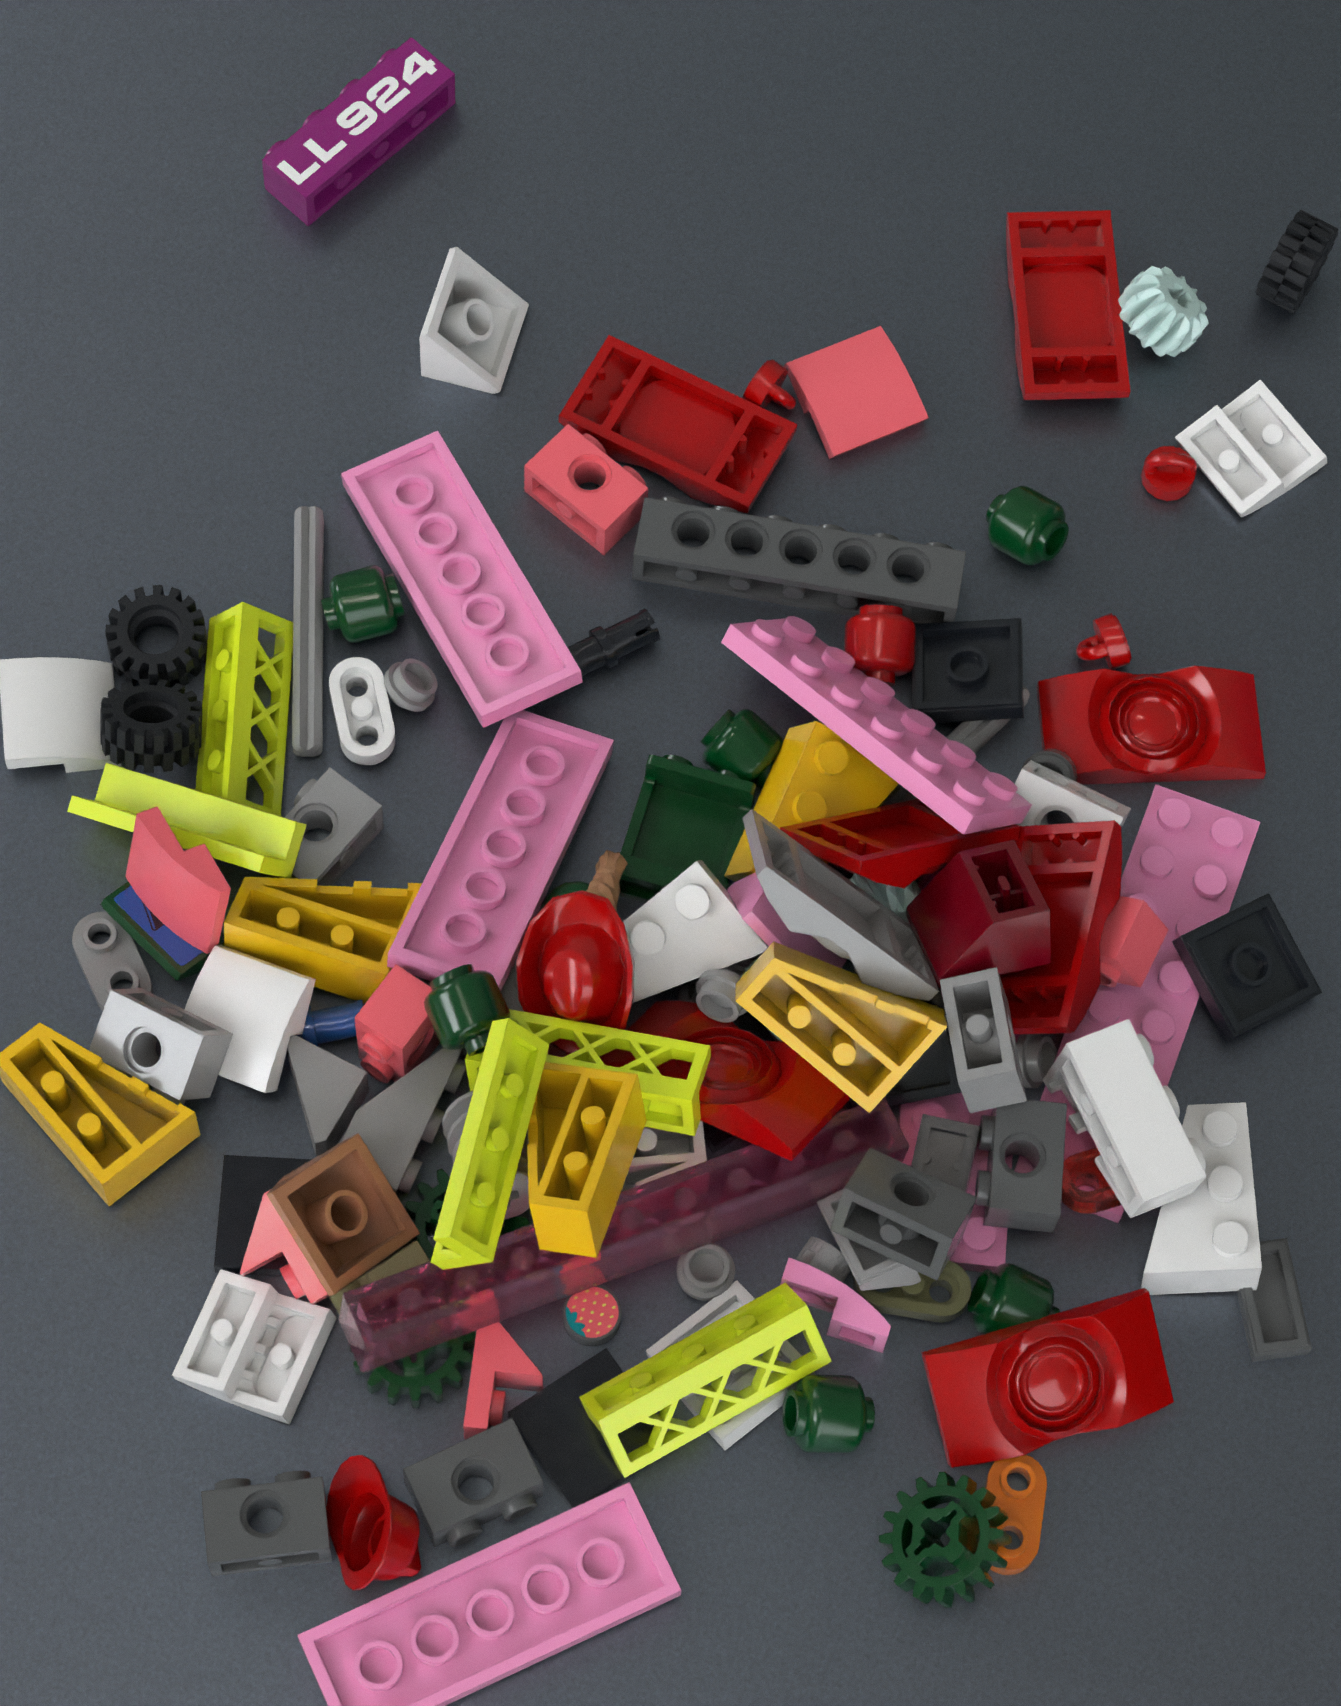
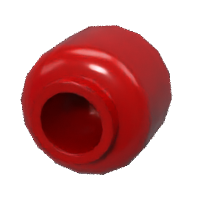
[844,605,916,687]

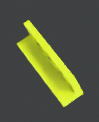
[195,602,293,816]
[67,763,307,878]
[465,1009,711,1136]
[431,1018,550,1270]
[579,1283,832,1478]

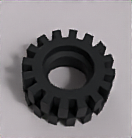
[1256,210,1339,313]
[105,585,207,688]
[100,679,202,773]

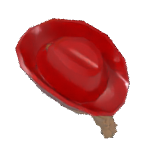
[516,850,635,1055]

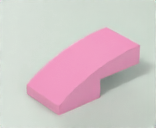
[780,1258,891,1353]

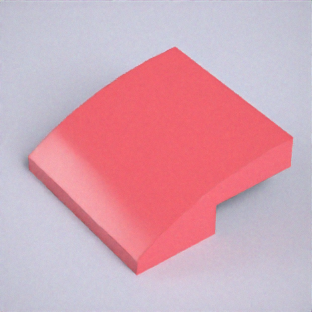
[784,326,929,459]
[125,806,231,954]

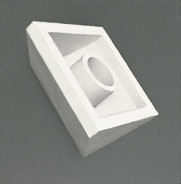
[419,247,529,394]

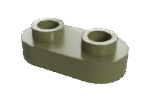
[853,1261,971,1323]

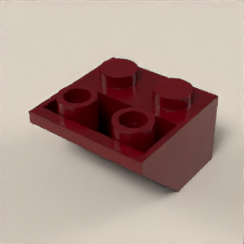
[906,840,1051,988]

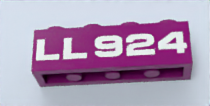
[262,37,456,226]

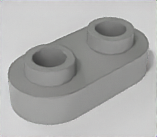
[72,912,153,1012]

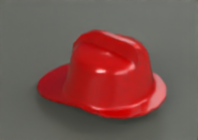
[327,1455,421,1591]

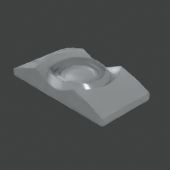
[743,809,939,1001]

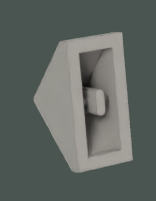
[287,1035,369,1157]

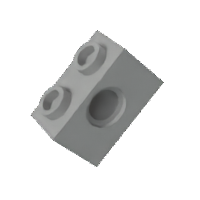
[267,767,384,886]
[940,967,1027,1113]
[89,988,233,1105]

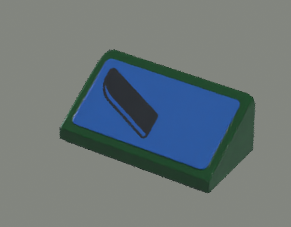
[100,882,224,981]

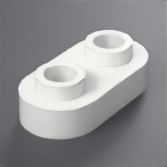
[329,657,395,765]

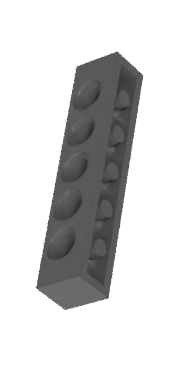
[632,497,966,624]

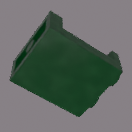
[619,754,756,903]

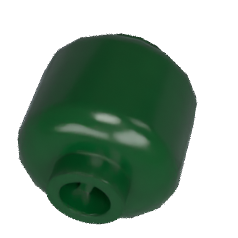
[986,486,1069,566]
[321,565,405,643]
[700,709,783,789]
[424,964,510,1056]
[967,1263,1060,1334]
[783,1375,875,1453]

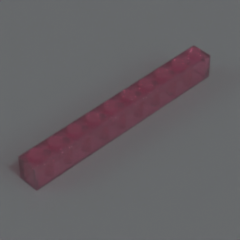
[339,1097,909,1373]

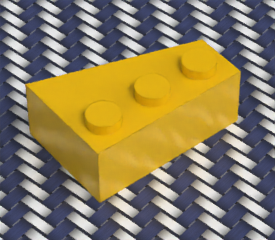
[724,721,899,882]
[224,877,422,1003]
[735,941,947,1113]
[0,1022,201,1207]
[527,1062,647,1258]

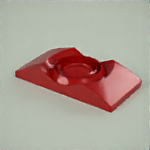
[1006,210,1131,400]
[558,335,798,513]
[1036,665,1266,785]
[780,799,1020,889]
[1000,820,1122,1034]
[600,1001,850,1161]
[921,1288,1174,1468]

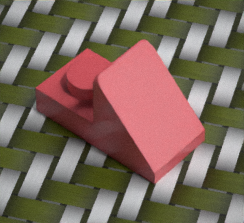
[240,1190,329,1304]
[463,1311,543,1440]

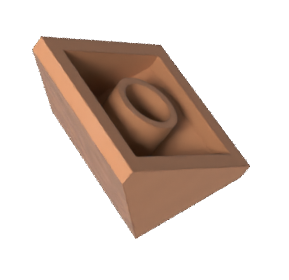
[267,1133,420,1296]

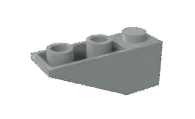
[341,1047,466,1194]

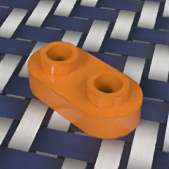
[977,1455,1047,1575]

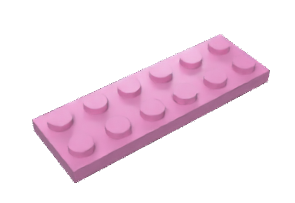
[341,431,583,728]
[721,616,1032,835]
[387,710,614,991]
[297,1482,681,1706]

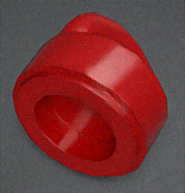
[742,359,796,410]
[1141,446,1197,501]
[1076,613,1132,670]

